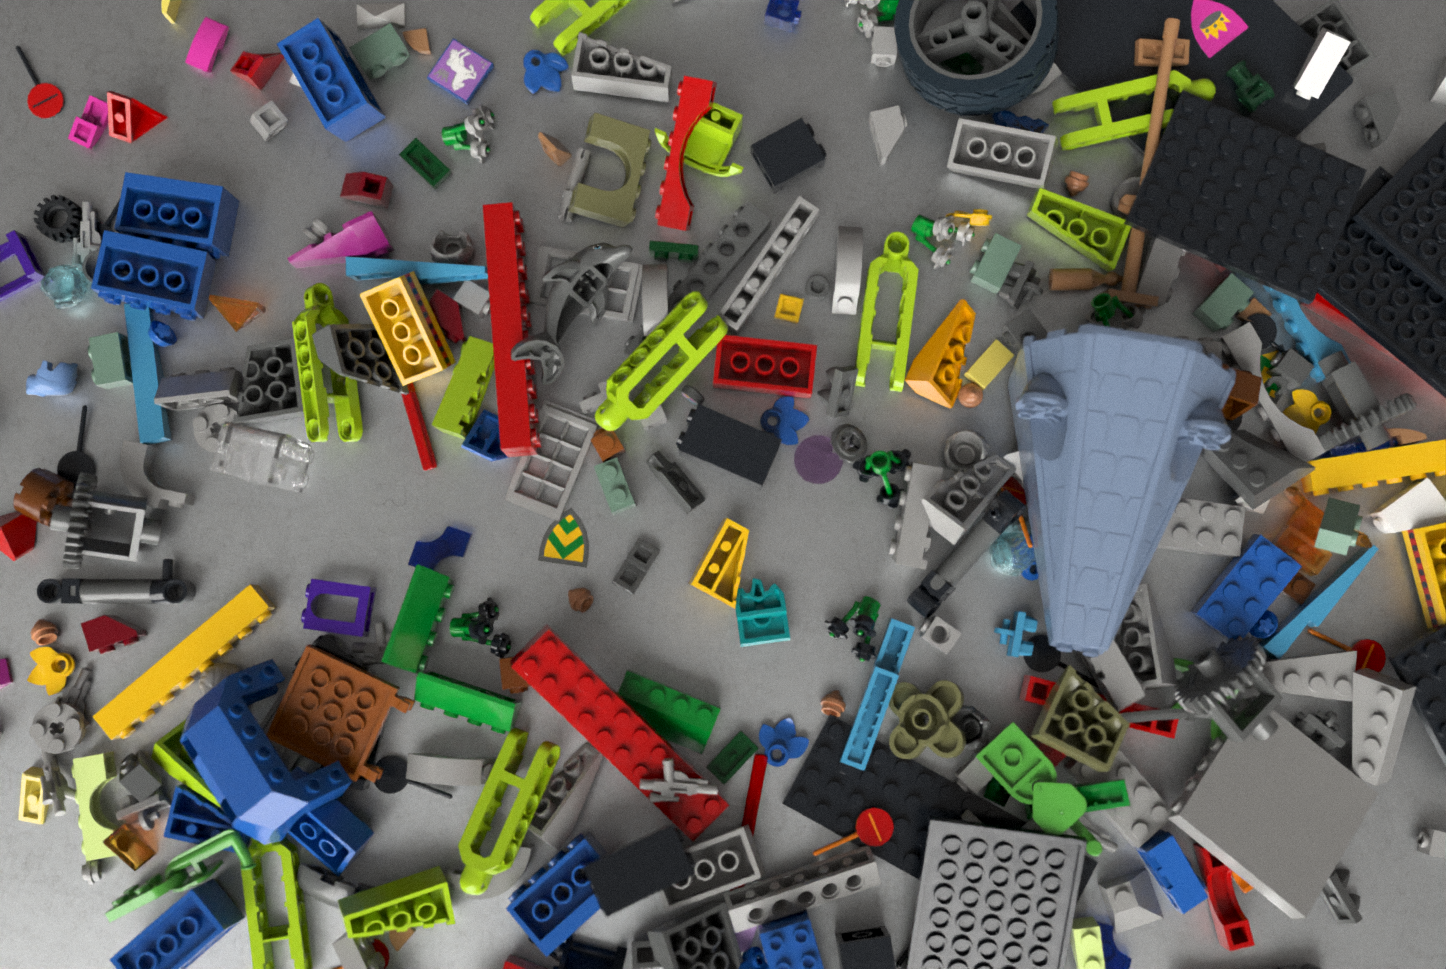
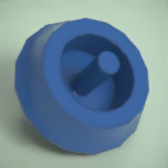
[148,321,177,347]
[1249,610,1278,639]

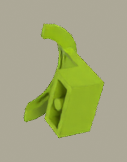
[654,102,744,177]

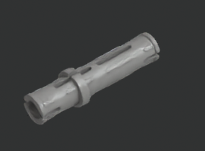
[557,148,592,222]

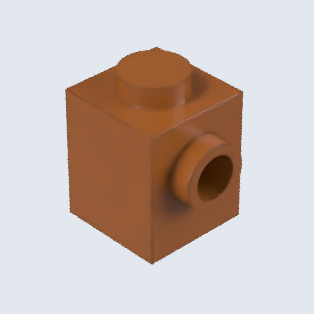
[590,428,626,462]

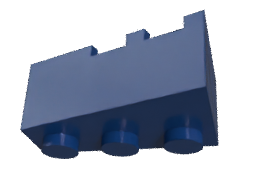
[163,784,251,853]
[1135,829,1209,914]

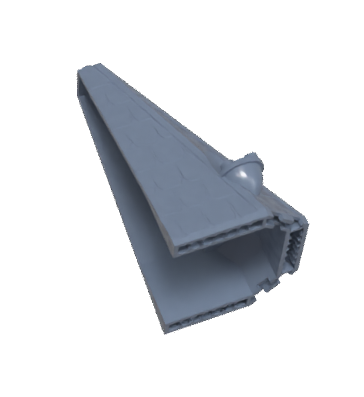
[1008,324,1236,657]

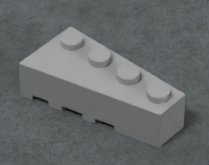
[571,32,672,102]
[889,461,943,570]
[1075,639,1145,712]
[1242,650,1357,702]
[1352,668,1416,786]

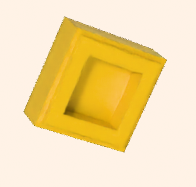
[774,293,804,324]

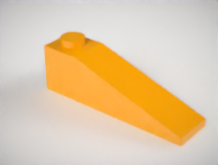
[905,299,976,408]

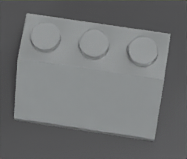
[154,367,244,411]

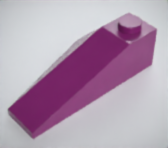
[287,211,394,268]

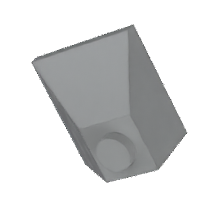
[1098,868,1164,934]

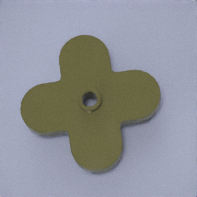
[889,680,966,759]

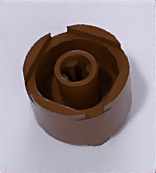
[13,468,74,527]

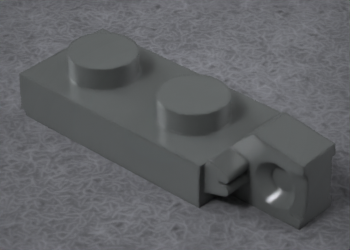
[646,451,705,514]

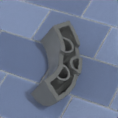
[297,863,376,909]

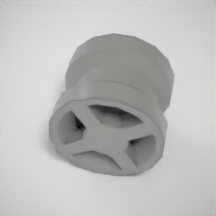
[302,217,334,244]

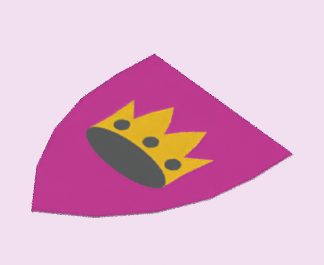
[1191,0,1249,58]

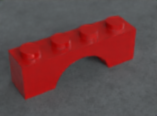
[1193,843,1255,951]

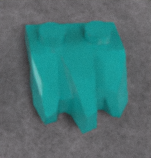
[735,578,790,647]

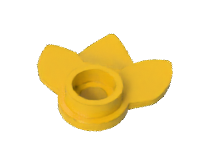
[946,209,993,226]
[1282,389,1332,434]
[27,647,76,696]

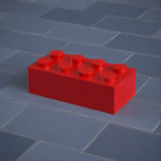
[713,335,817,399]

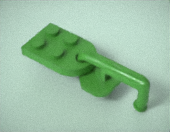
[975,722,1103,856]
[105,829,256,922]

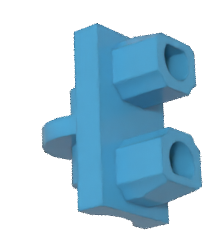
[994,611,1038,657]

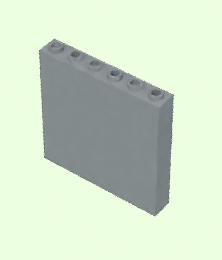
[1168,695,1378,919]

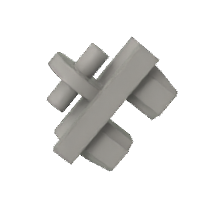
[116,787,171,831]

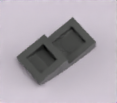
[612,538,660,595]

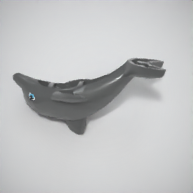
[510,242,633,385]

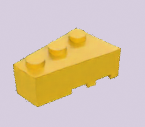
[688,518,749,608]

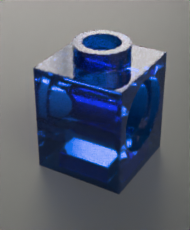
[764,0,802,32]

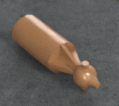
[1048,268,1123,291]

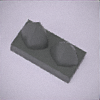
[817,365,858,418]
[1320,869,1363,924]

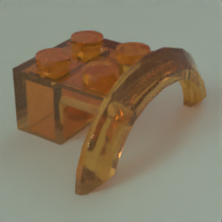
[1271,486,1372,577]

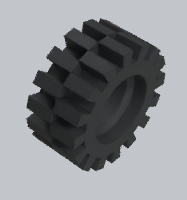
[34,195,82,243]

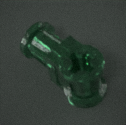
[1225,60,1274,113]

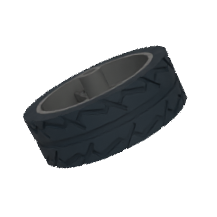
[894,0,1059,116]

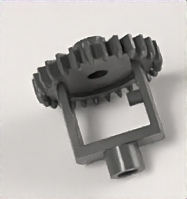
[1318,351,1418,452]
[50,472,163,569]
[1173,636,1283,742]

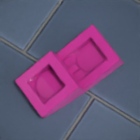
[185,17,229,72]
[68,95,108,149]

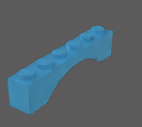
[1262,284,1351,383]

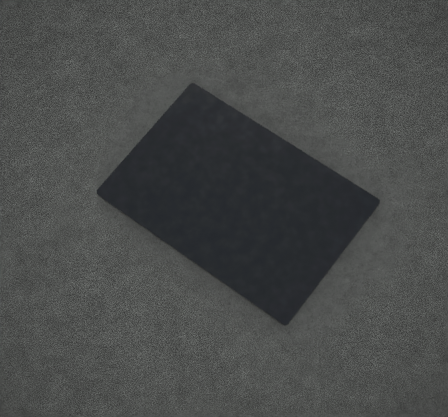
[1010,0,1353,154]

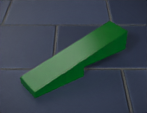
[1024,779,1131,819]

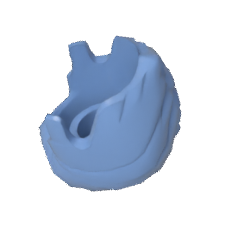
[26,360,78,397]

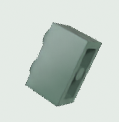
[349,23,410,80]
[970,233,1022,294]
[1192,273,1254,333]
[87,332,133,389]
[594,457,637,515]
[1314,497,1363,555]

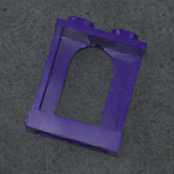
[0,230,47,302]
[301,579,376,637]

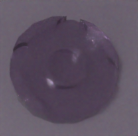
[794,435,843,484]

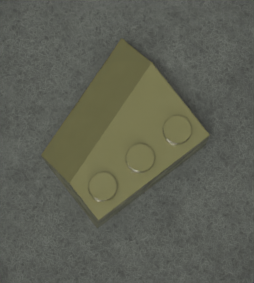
[1030,665,1130,772]

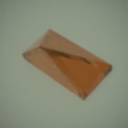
[209,295,266,332]
[103,823,156,871]

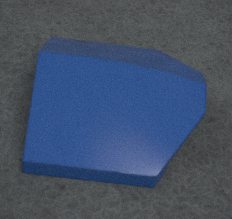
[461,409,509,462]

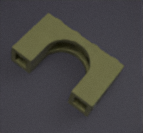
[568,112,652,228]

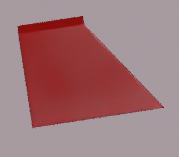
[230,51,284,91]
[107,90,168,143]
[0,511,37,561]

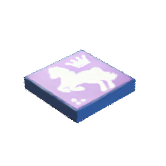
[427,38,494,105]

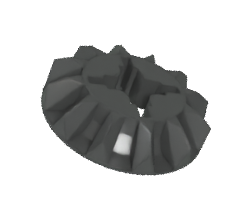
[829,424,867,463]

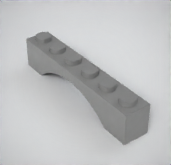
[1220,322,1325,462]

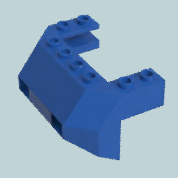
[180,659,352,845]

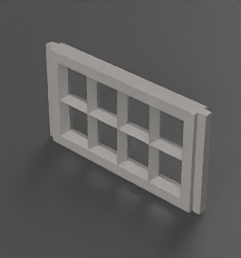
[530,246,642,323]
[504,400,599,521]

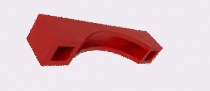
[655,76,717,231]
[1019,675,1179,739]

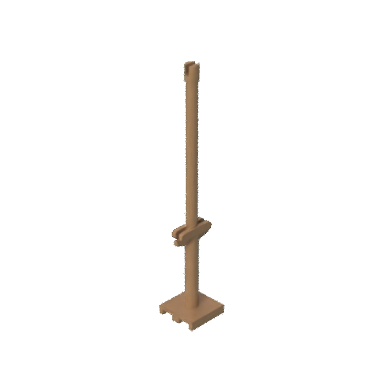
[1100,18,1180,310]

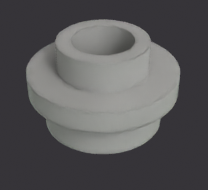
[81,859,102,884]

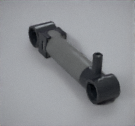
[907,490,1026,619]
[37,559,196,604]

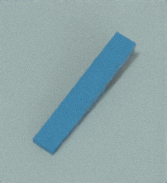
[346,256,488,285]
[124,304,172,445]
[1259,545,1378,660]
[840,618,915,771]

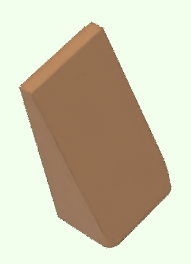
[538,132,572,167]

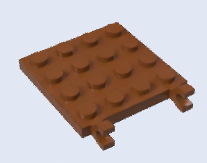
[266,644,415,783]

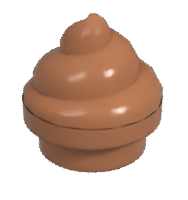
[1064,170,1089,197]
[958,383,983,408]
[568,587,594,613]
[30,619,58,645]
[820,690,846,717]

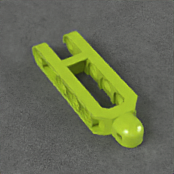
[530,0,632,55]
[1052,70,1216,151]
[855,232,919,392]
[292,283,363,442]
[595,291,728,431]
[458,728,561,895]
[240,837,313,969]

